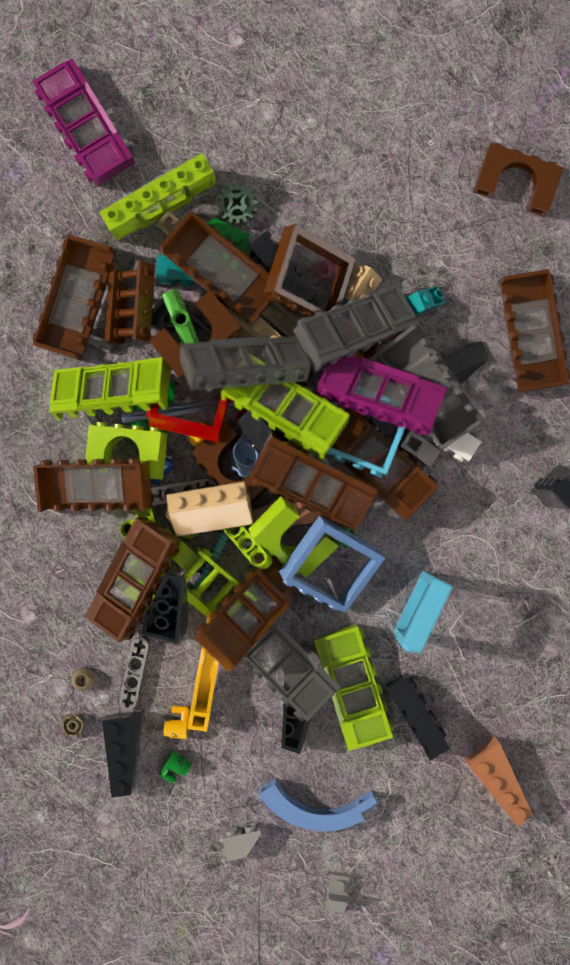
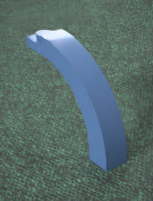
[258,779,377,831]

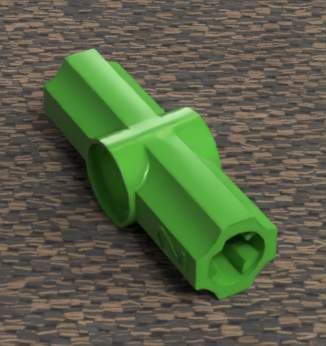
[162,289,199,344]

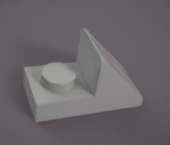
[325,871,350,913]

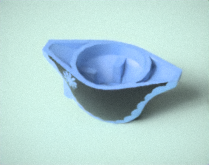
[231,435,259,478]

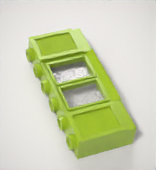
[99,153,216,241]
[221,356,349,460]
[50,357,170,421]
[313,624,394,751]

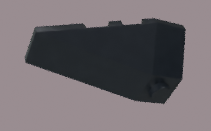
[412,341,489,401]
[142,572,188,644]

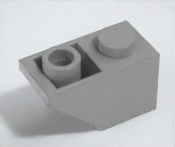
[398,430,441,468]
[222,823,261,861]

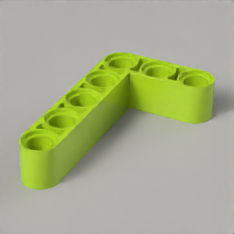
[181,526,272,569]

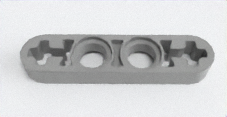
[151,478,216,506]
[119,636,150,711]

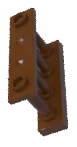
[104,260,155,344]

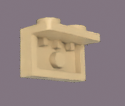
[343,263,382,311]

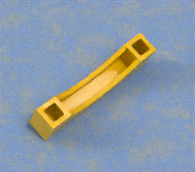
[188,612,219,732]

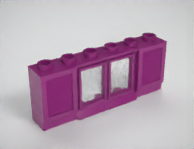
[32,58,135,186]
[317,355,447,436]

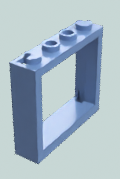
[280,515,385,613]

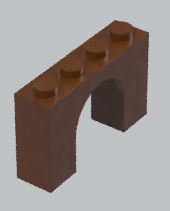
[472,143,564,217]
[149,291,241,380]
[192,421,269,505]

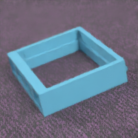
[315,387,405,477]
[393,571,453,654]

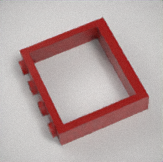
[146,365,230,442]

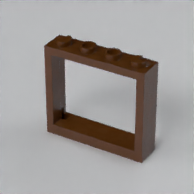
[264,224,356,323]

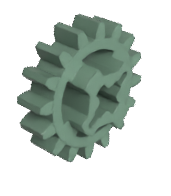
[216,182,258,226]

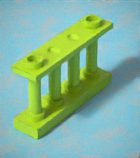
[182,546,258,617]

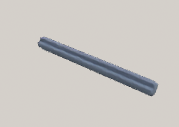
[122,397,235,423]

